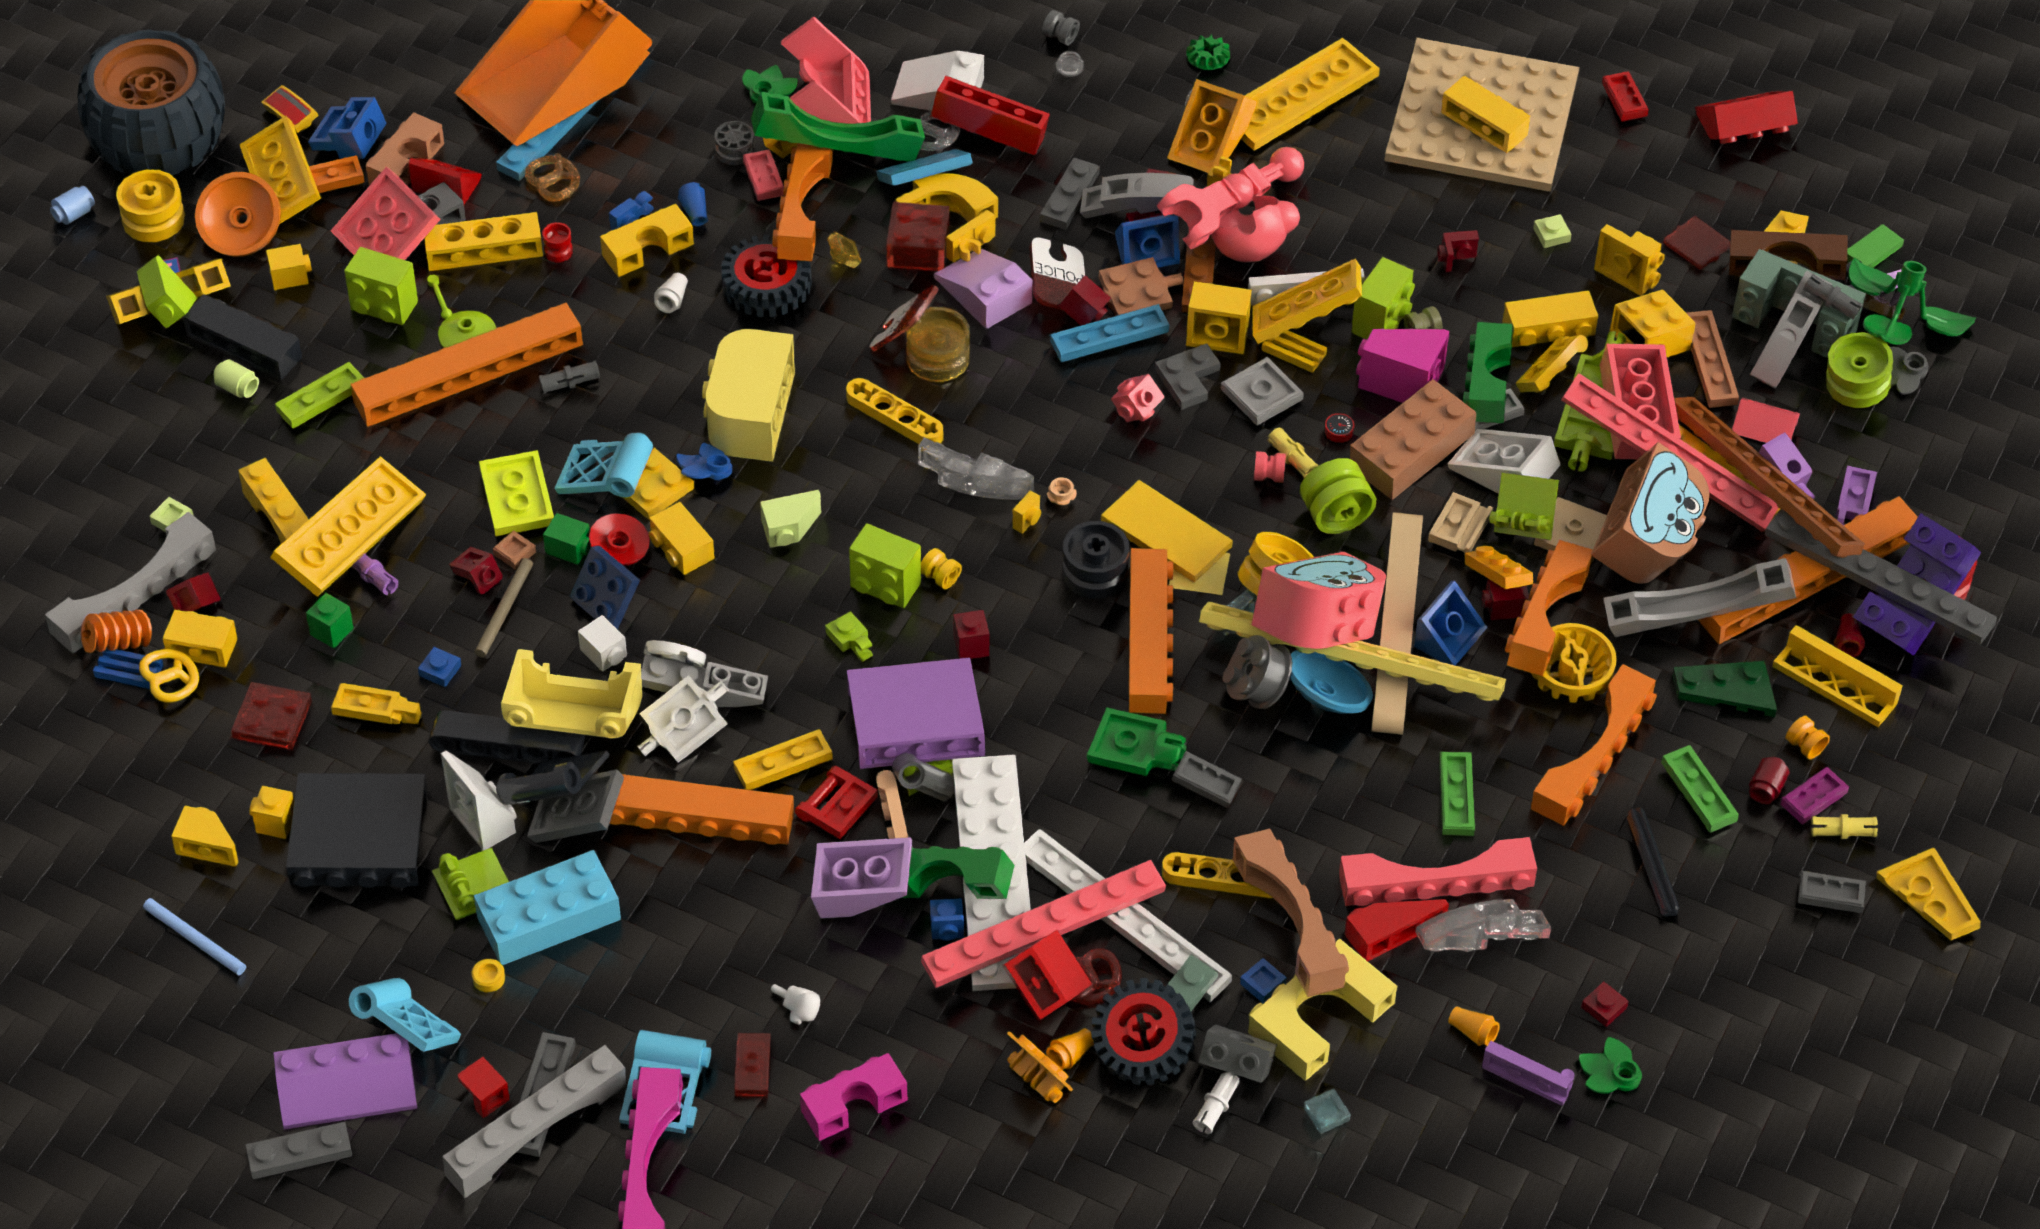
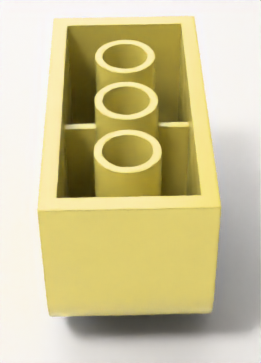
[702,329,795,462]

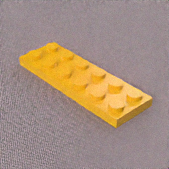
[1241,38,1380,151]
[270,456,426,597]

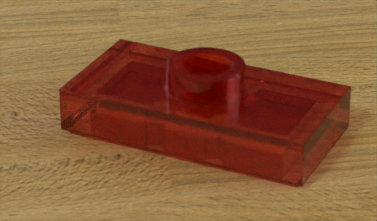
[735,1033,771,1096]

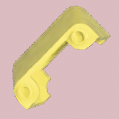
[501,649,642,738]

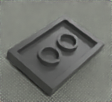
[527,770,624,843]

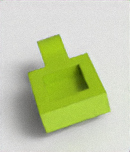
[825,611,873,662]

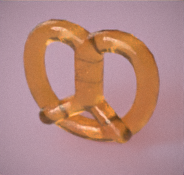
[525,153,580,201]

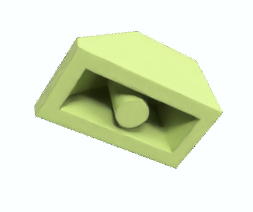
[760,489,821,548]

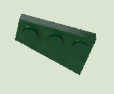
[1672,661,1777,717]

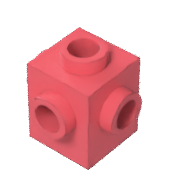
[1111,374,1164,422]

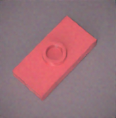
[743,149,784,201]

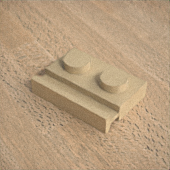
[1428,492,1493,555]

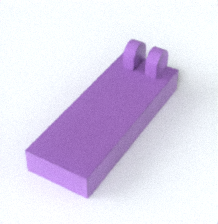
[1482,1041,1574,1106]

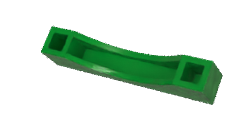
[751,92,925,162]

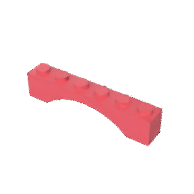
[1339,837,1537,906]

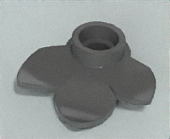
[1890,347,1929,395]

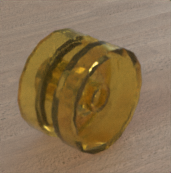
[906,307,970,382]

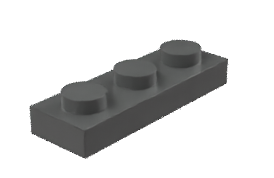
[1040,158,1100,230]
[246,1122,353,1179]

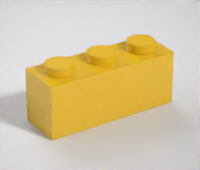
[1441,76,1530,153]
[1502,291,1598,347]

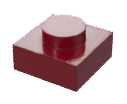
[1581,982,1629,1027]

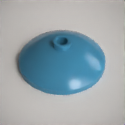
[1290,650,1373,714]

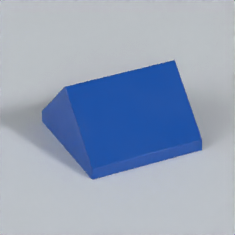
[1115,214,1180,268]
[1414,581,1487,665]

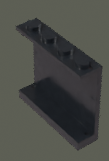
[286,773,428,888]

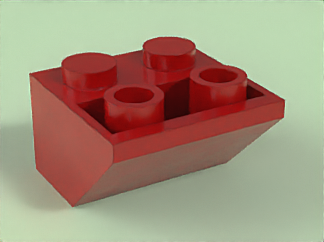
[1002,929,1092,1020]

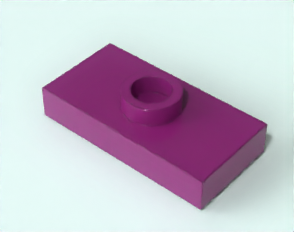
[1780,767,1849,825]

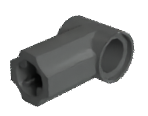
[892,753,955,802]

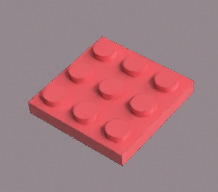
[331,167,441,260]

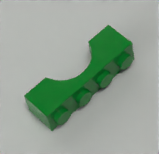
[1463,322,1512,423]
[901,846,1015,899]

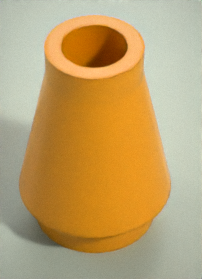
[1448,1006,1500,1046]
[1046,1028,1094,1070]

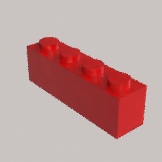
[931,76,1050,155]

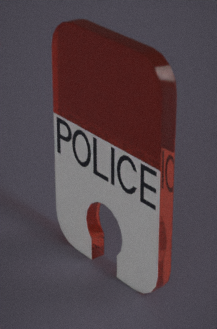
[1029,238,1085,311]
[869,285,939,351]

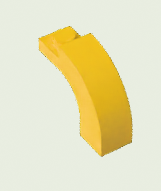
[896,173,998,225]

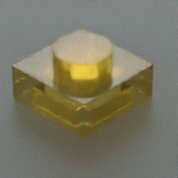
[827,232,862,269]

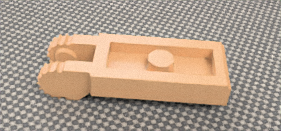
[876,770,908,839]

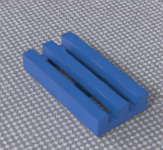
[93,647,164,689]

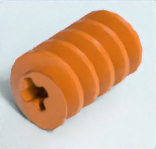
[81,609,152,653]

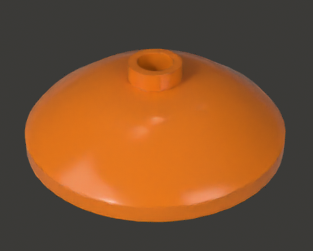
[195,172,281,257]

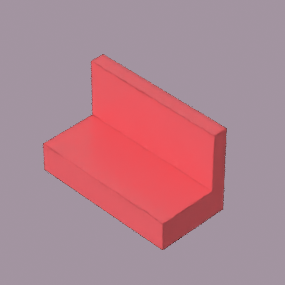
[1732,398,1800,443]

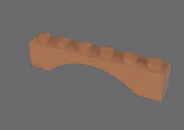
[1232,829,1349,997]

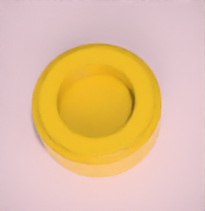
[472,959,505,992]

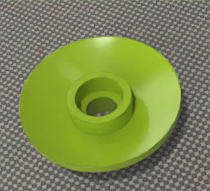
[438,311,496,348]

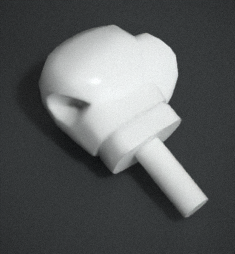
[771,984,820,1025]

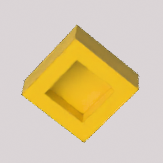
[1013,491,1041,534]

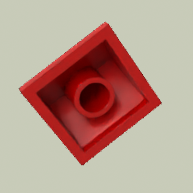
[409,158,482,205]

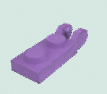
[1836,465,1877,526]

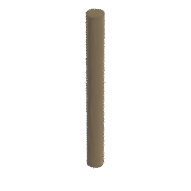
[474,558,533,658]

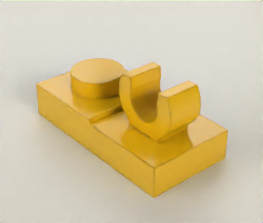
[946,210,995,263]

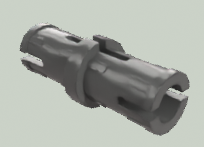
[1803,274,1863,320]
[539,360,600,394]

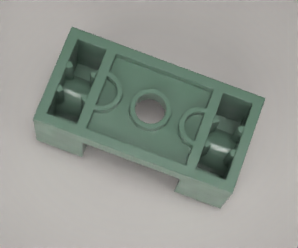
[1732,249,1866,358]

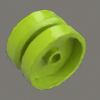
[1826,332,1893,408]
[1299,458,1377,534]

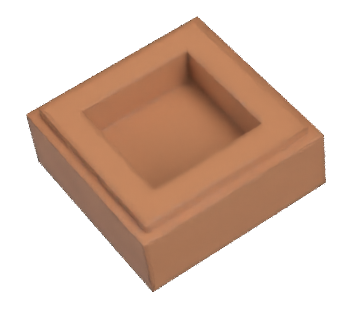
[493,530,536,570]

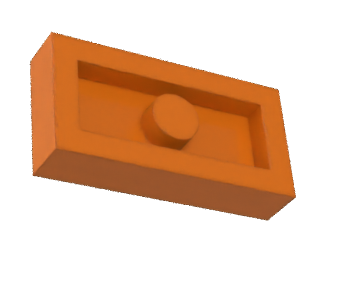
[309,155,365,193]

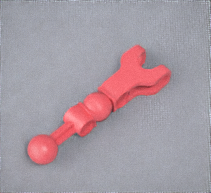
[1156,147,1304,249]

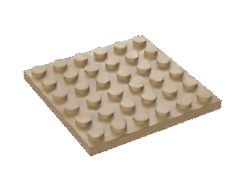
[1385,38,1579,192]

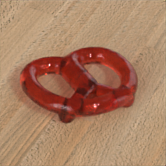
[1071,948,1122,1005]

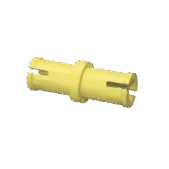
[1268,427,1318,478]
[1811,814,1878,839]

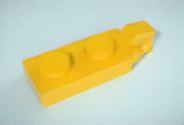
[331,683,421,724]

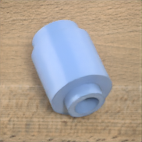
[50,186,95,225]

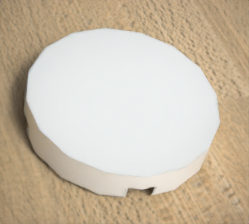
[644,640,706,667]

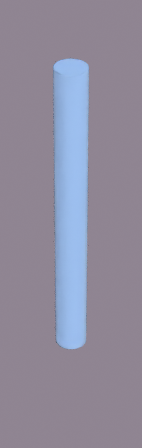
[143,898,246,976]

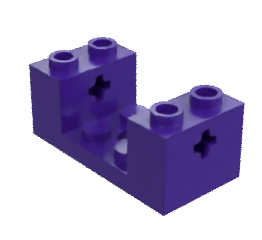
[1853,513,1981,656]

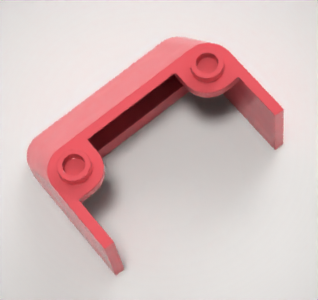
[781,17,871,124]

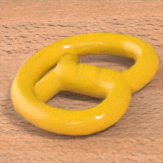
[139,649,199,702]

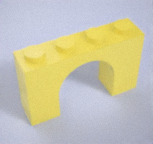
[1248,939,1397,1081]

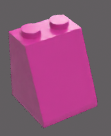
[1356,329,1450,403]

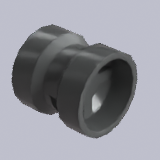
[1042,10,1080,45]

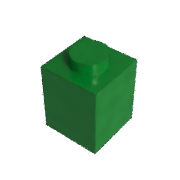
[543,513,591,565]
[306,593,354,649]

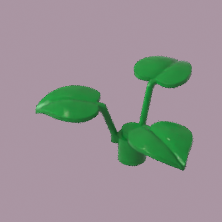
[1848,258,1976,345]

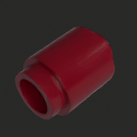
[1749,757,1789,804]

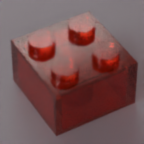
[887,202,950,271]

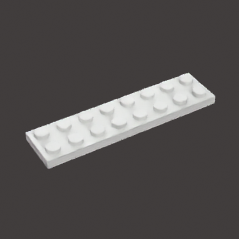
[952,755,1031,991]

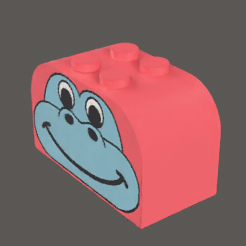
[1251,552,1386,649]

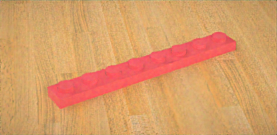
[1561,373,1778,532]
[921,860,1166,988]

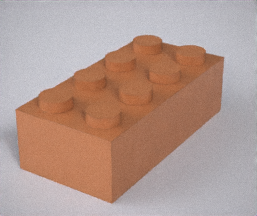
[1350,379,1476,500]

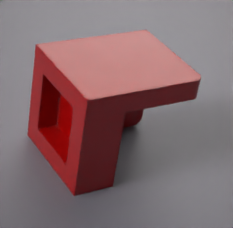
[458,1057,510,1118]

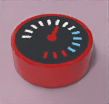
[1324,413,1355,443]

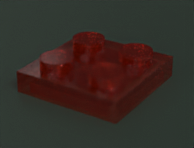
[231,682,312,749]

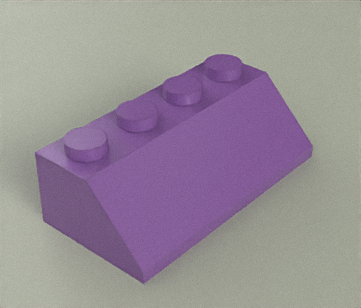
[273,1033,417,1129]

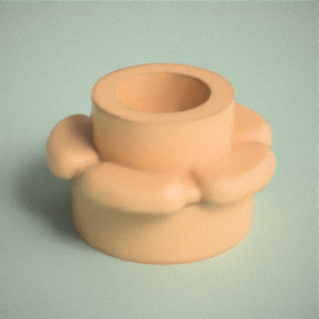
[1047,478,1077,505]

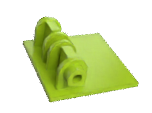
[1489,472,1559,540]
[432,848,509,920]

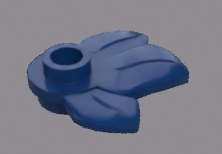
[676,443,732,480]

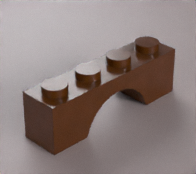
[1729,230,1848,280]

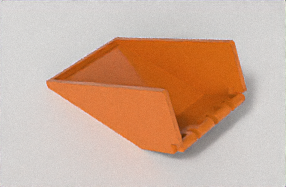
[454,0,652,146]

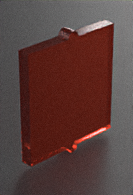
[1663,216,1730,270]

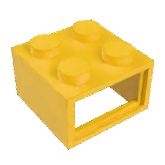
[1610,289,1696,357]

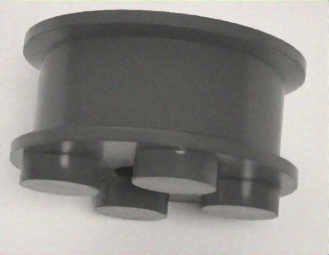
[1223,635,1292,709]

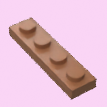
[1687,310,1739,408]

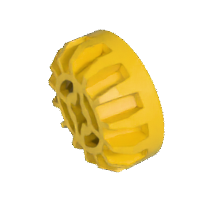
[1531,623,1616,703]

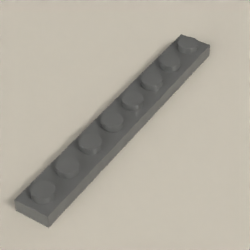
[1765,509,1997,645]

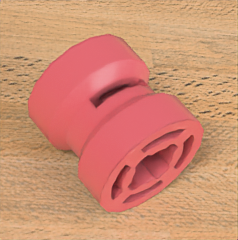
[1254,451,1286,483]

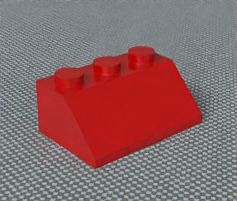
[1695,91,1798,144]

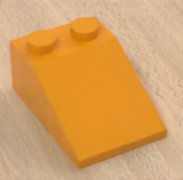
[1167,79,1257,173]

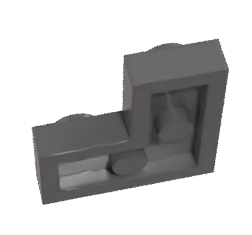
[1155,343,1220,410]

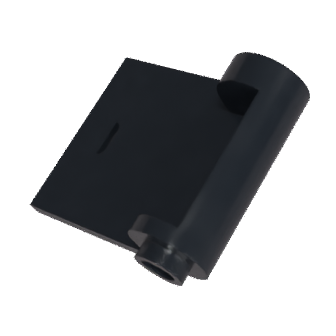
[496,751,609,805]

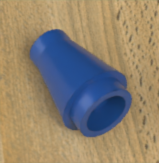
[678,182,708,226]

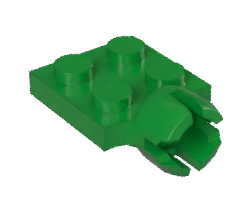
[1087,708,1186,776]

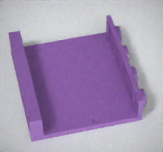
[847,658,985,769]

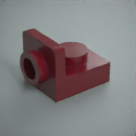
[1437,230,1479,272]
[449,547,503,594]

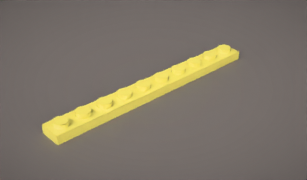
[1199,601,1506,701]

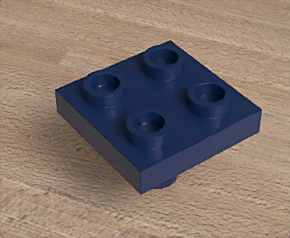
[569,546,640,630]

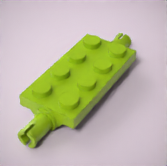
[1554,331,1626,472]

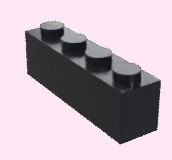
[183,294,302,380]

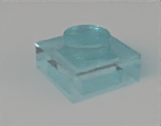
[1304,1089,1350,1134]

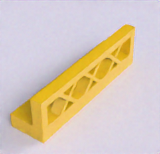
[1772,625,1903,728]

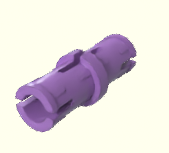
[351,554,398,595]

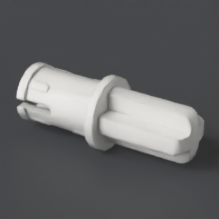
[1193,1072,1239,1134]

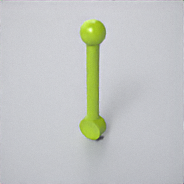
[427,275,452,319]

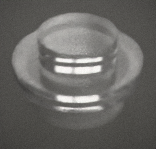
[1056,51,1084,77]

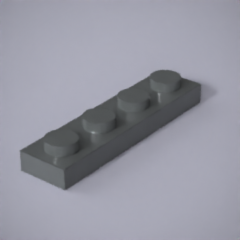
[517,1032,576,1157]

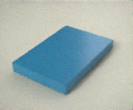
[876,149,973,186]

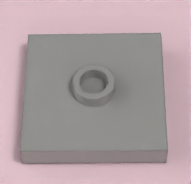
[1221,357,1304,425]

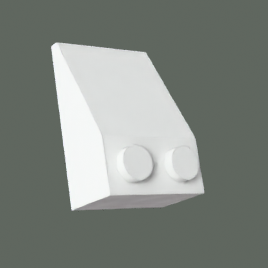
[891,51,984,111]
[1448,429,1561,494]
[441,750,517,851]

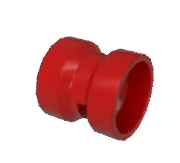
[542,222,573,263]

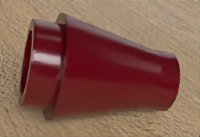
[1834,613,1865,657]

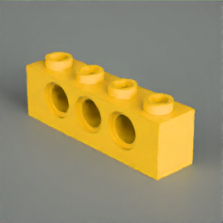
[424,212,543,271]

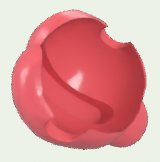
[1211,196,1300,263]

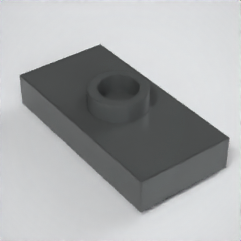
[1171,751,1242,808]
[1798,871,1866,913]

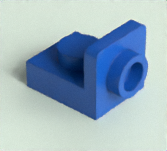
[930,899,964,941]

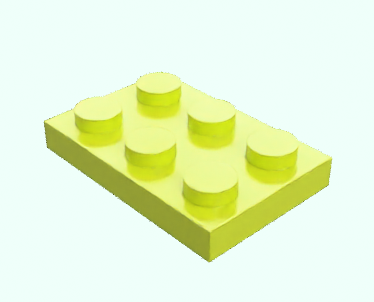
[479,450,554,536]

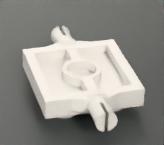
[637,675,729,763]

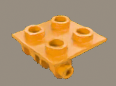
[1007,1032,1073,1103]

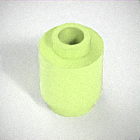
[213,359,259,398]

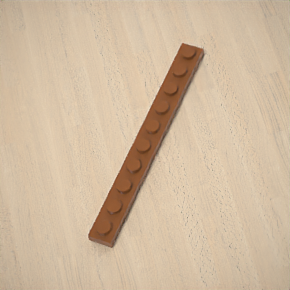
[1674,397,1865,558]

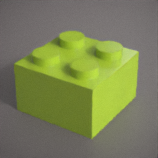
[344,247,418,326]
[1351,257,1415,340]
[849,523,921,608]

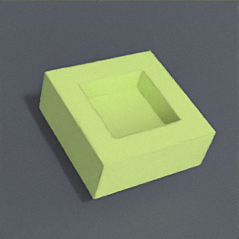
[1533,214,1572,248]
[149,497,194,532]

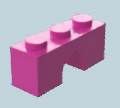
[800,1053,908,1141]

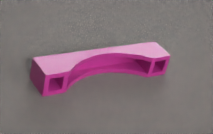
[618,1067,683,1229]

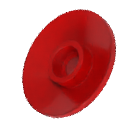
[589,514,650,566]

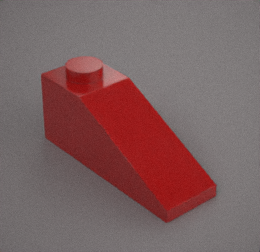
[1344,899,1449,961]

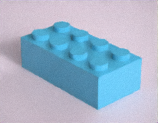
[474,850,621,965]

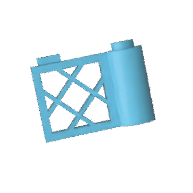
[554,433,653,497]
[349,978,461,1052]
[619,1030,711,1134]

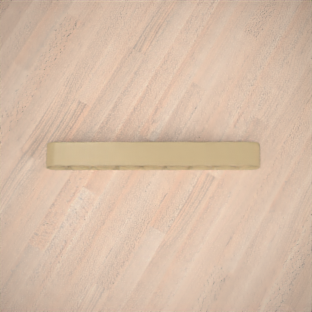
[1371,512,1423,735]

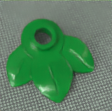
[742,65,798,103]
[1579,1037,1642,1094]

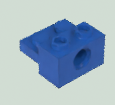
[308,97,387,160]

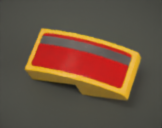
[261,85,319,133]

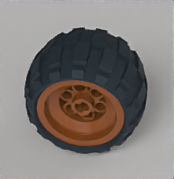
[77,29,225,175]

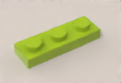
[275,362,364,428]

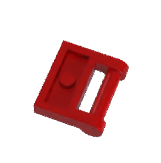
[794,766,878,839]

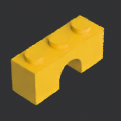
[600,204,694,277]

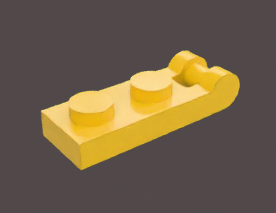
[1515,335,1588,393]

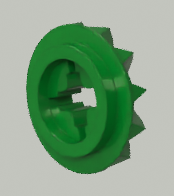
[1186,34,1230,70]

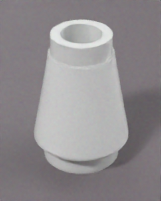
[654,273,688,313]

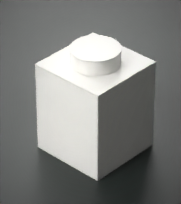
[578,615,627,672]

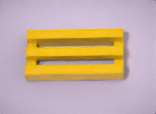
[1262,330,1327,373]

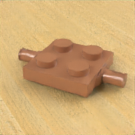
[1099,257,1183,316]

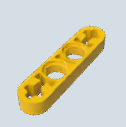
[846,378,943,448]
[1162,852,1273,898]

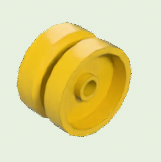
[116,169,185,242]
[1237,532,1314,595]

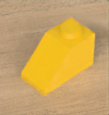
[171,806,238,867]

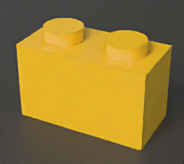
[649,502,714,575]
[163,610,238,668]

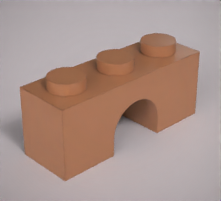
[366,112,444,185]

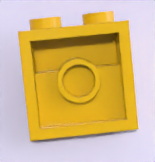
[1594,224,1665,296]

